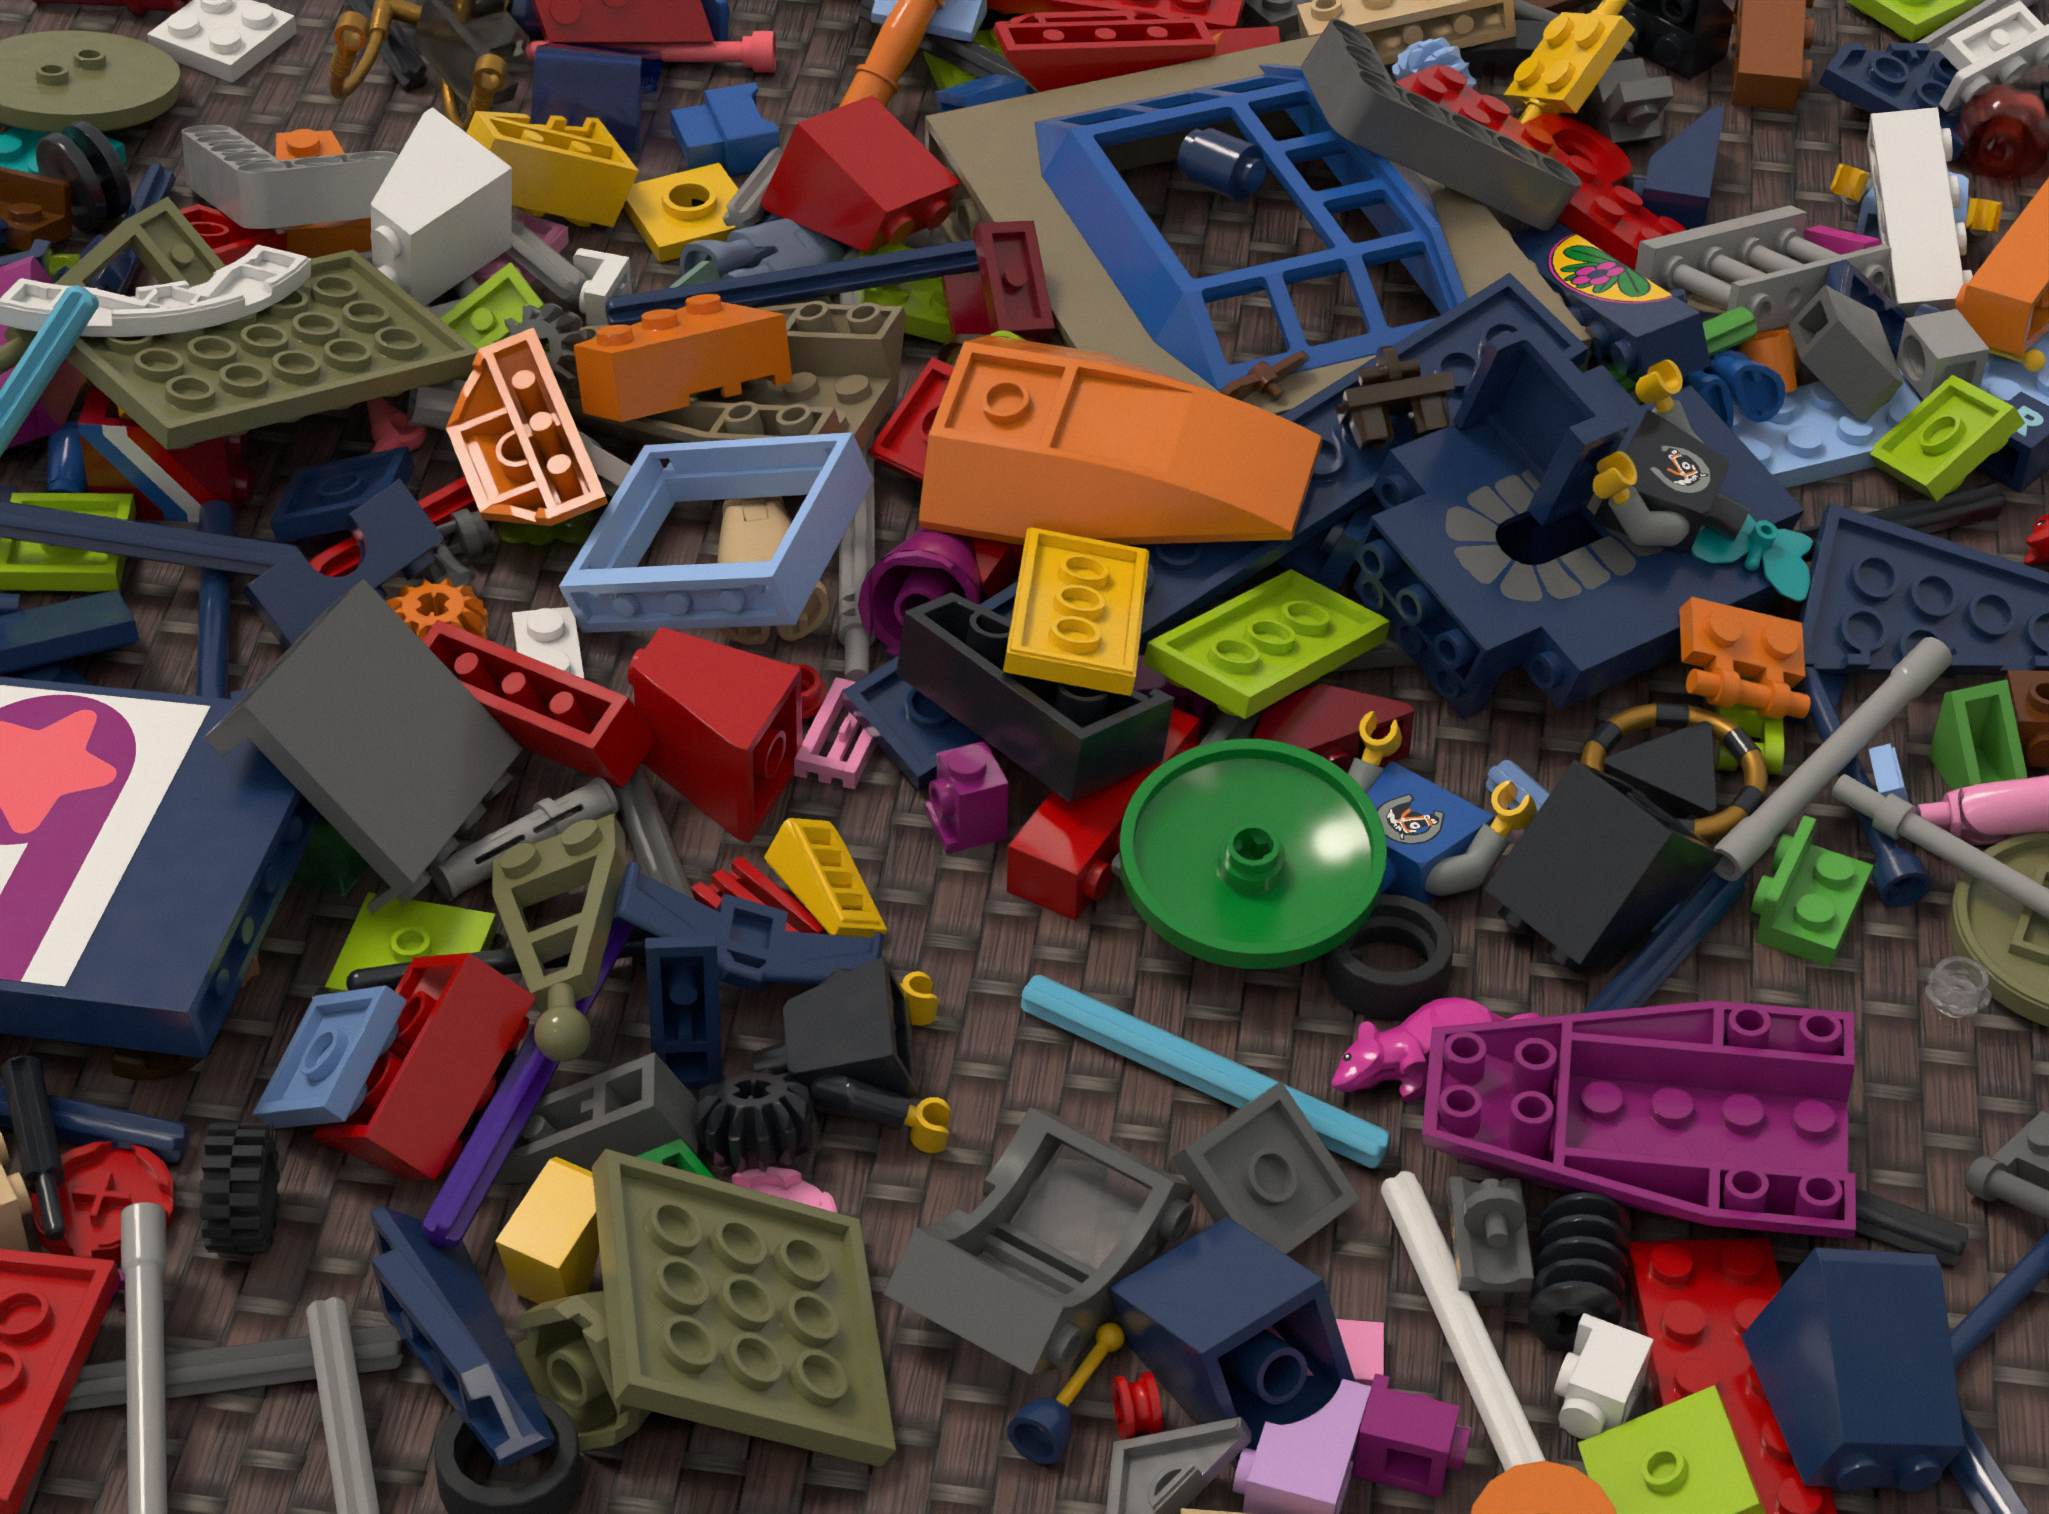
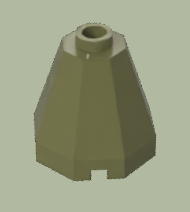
[515,1291,652,1451]

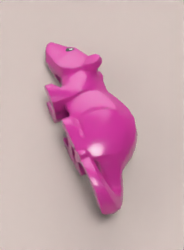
[1331,997,1541,1103]

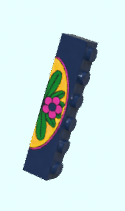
[1511,221,1711,383]

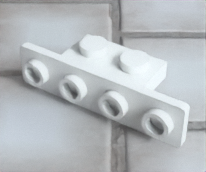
[1939,1,2049,112]

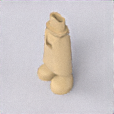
[717,496,830,645]

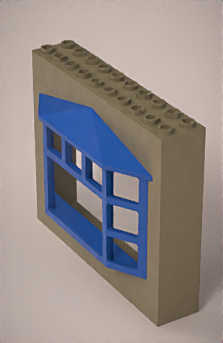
[925,35,1593,416]

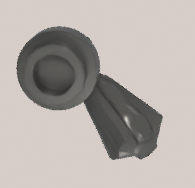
[422,508,493,587]

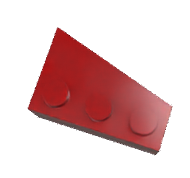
[530,0,715,42]

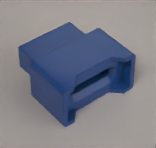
[670,82,779,177]

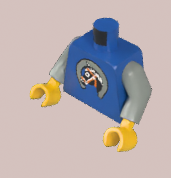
[1348,711,1537,904]

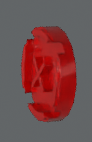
[30,1142,176,1264]

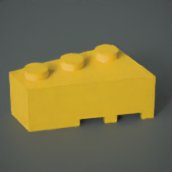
[466,111,639,228]

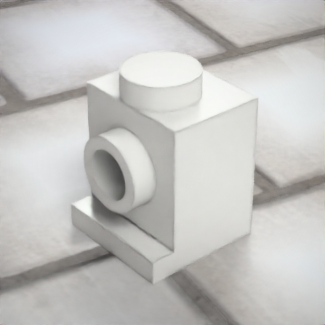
[1554,1313,1654,1439]

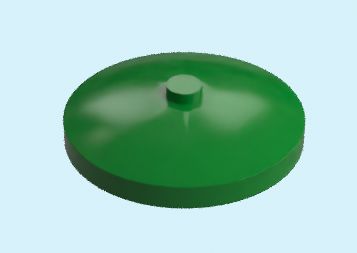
[1119,739,1387,969]

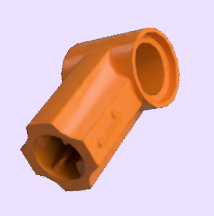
[1739,325,1802,393]

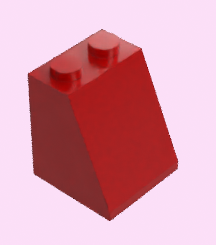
[760,95,961,253]
[628,627,802,843]

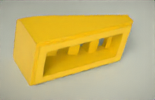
[764,818,887,938]

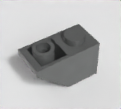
[1788,285,1904,423]

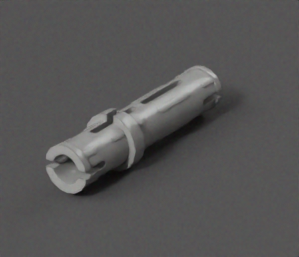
[430,776,619,901]

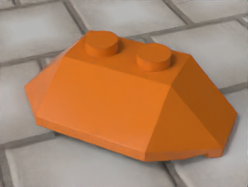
[446,327,608,526]

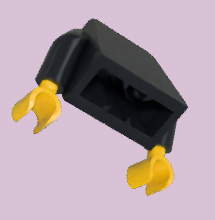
[752,957,951,1153]

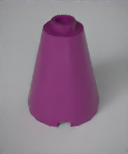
[858,528,981,658]

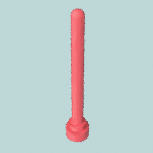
[526,31,776,73]

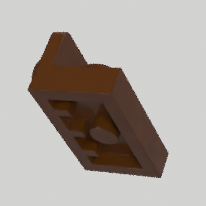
[0,166,72,251]

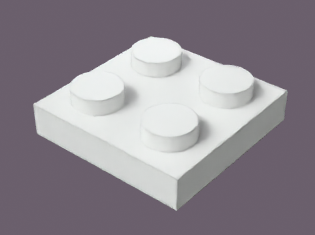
[147,0,297,83]

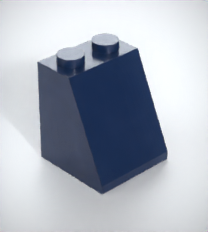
[1109,1217,1355,1469]
[1741,1248,1965,1493]

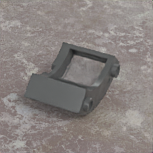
[884,1107,1194,1375]

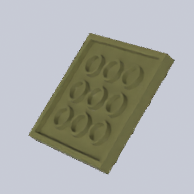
[592,1149,896,1467]

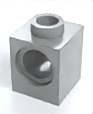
[1896,309,1989,400]

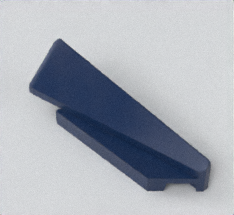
[369,1206,555,1468]

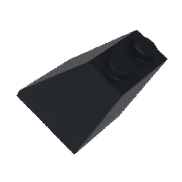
[1484,760,1724,974]

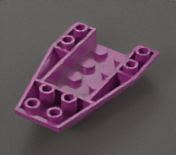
[1421,1000,1856,1239]

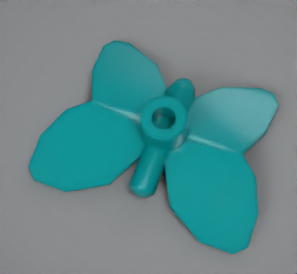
[1690,514,1813,602]

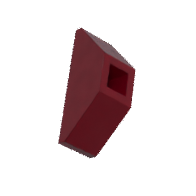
[1253,683,1415,774]

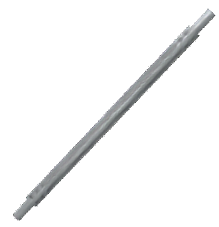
[839,248,875,682]

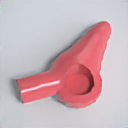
[367,397,427,453]

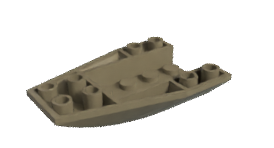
[565,301,906,451]

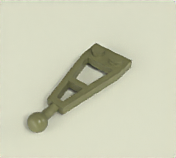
[0,196,225,375]
[492,813,626,1062]

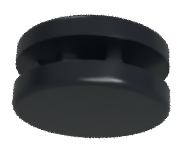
[36,120,132,231]

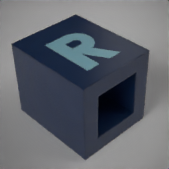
[1975,392,2049,493]

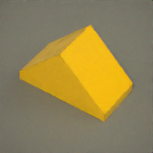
[495,1157,600,1304]

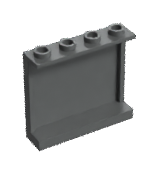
[204,578,523,914]

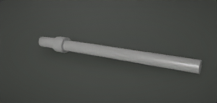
[1831,774,2049,919]

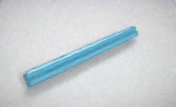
[1021,975,1391,1169]

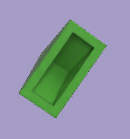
[1928,680,2028,791]

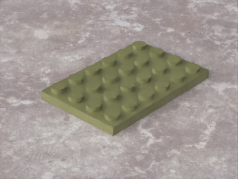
[65,249,478,450]

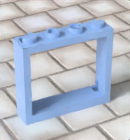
[559,432,874,633]

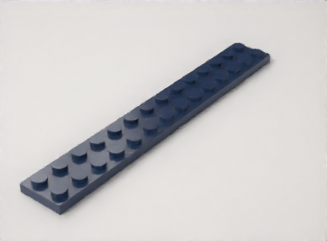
[842,273,1588,790]

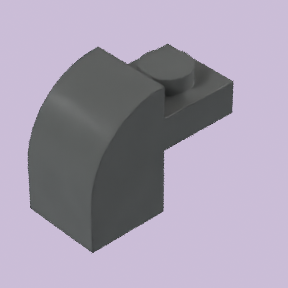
[1582,58,1674,145]

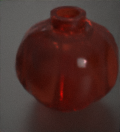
[1953,84,2049,181]

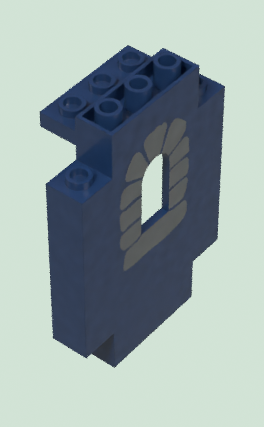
[1353,365,1804,720]

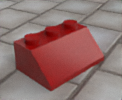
[312,953,536,1181]

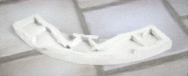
[0,245,311,337]

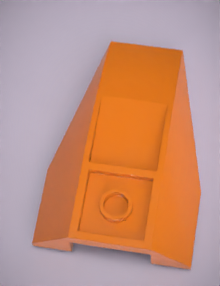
[918,335,1322,546]

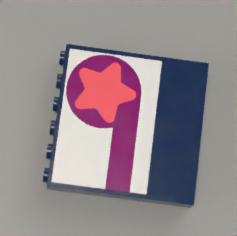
[0,677,322,1058]

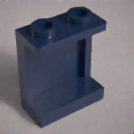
[1453,323,1630,527]

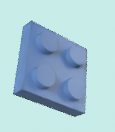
[252,985,407,1129]

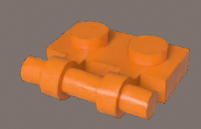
[1679,597,1810,720]

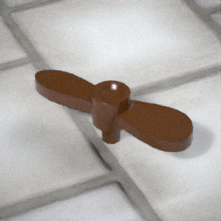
[1220,351,1309,401]

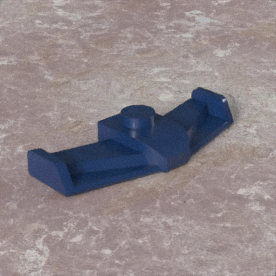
[613,862,885,992]

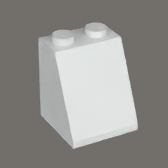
[370,107,512,307]

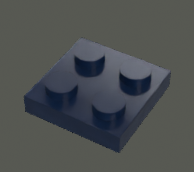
[270,446,415,543]

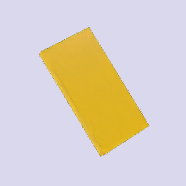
[1003,527,1149,696]

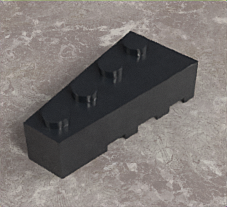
[896,593,1175,803]

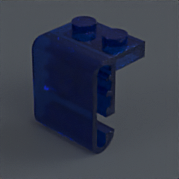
[530,42,663,150]

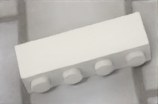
[1867,107,1973,317]

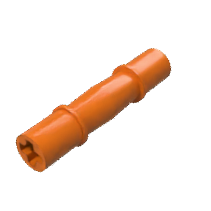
[838,0,945,108]

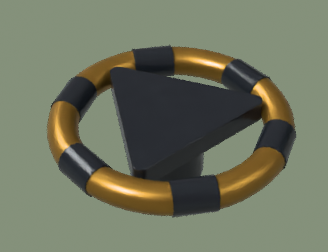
[1580,702,1768,842]

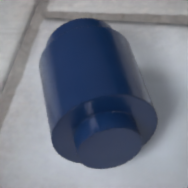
[1177,128,1266,201]

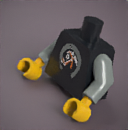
[1592,360,1751,553]

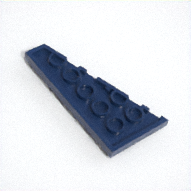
[1798,503,2049,675]

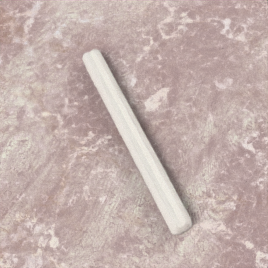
[1381,1171,1546,1471]

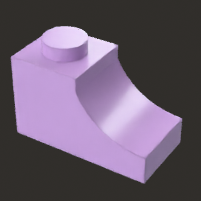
[1233,1379,1371,1514]

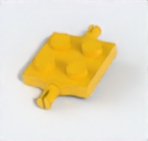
[1503,0,1635,123]

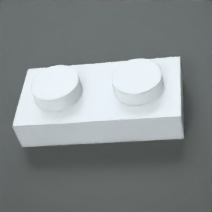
[512,607,584,679]

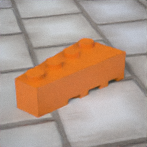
[1954,178,2049,356]

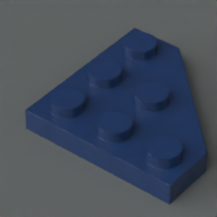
[1818,43,2005,161]

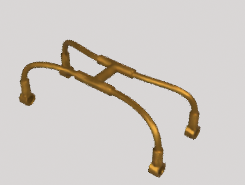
[329,0,508,132]

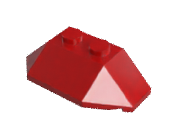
[994,10,1216,92]

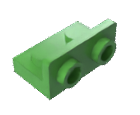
[1751,815,1874,967]

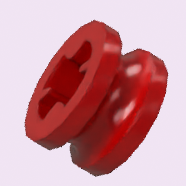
[1111,1371,1163,1440]

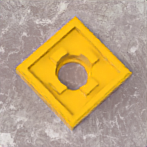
[623,163,760,263]

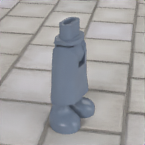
[680,218,854,308]

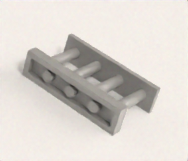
[1635,205,1891,333]

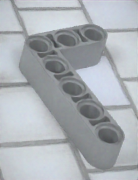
[181,125,398,229]

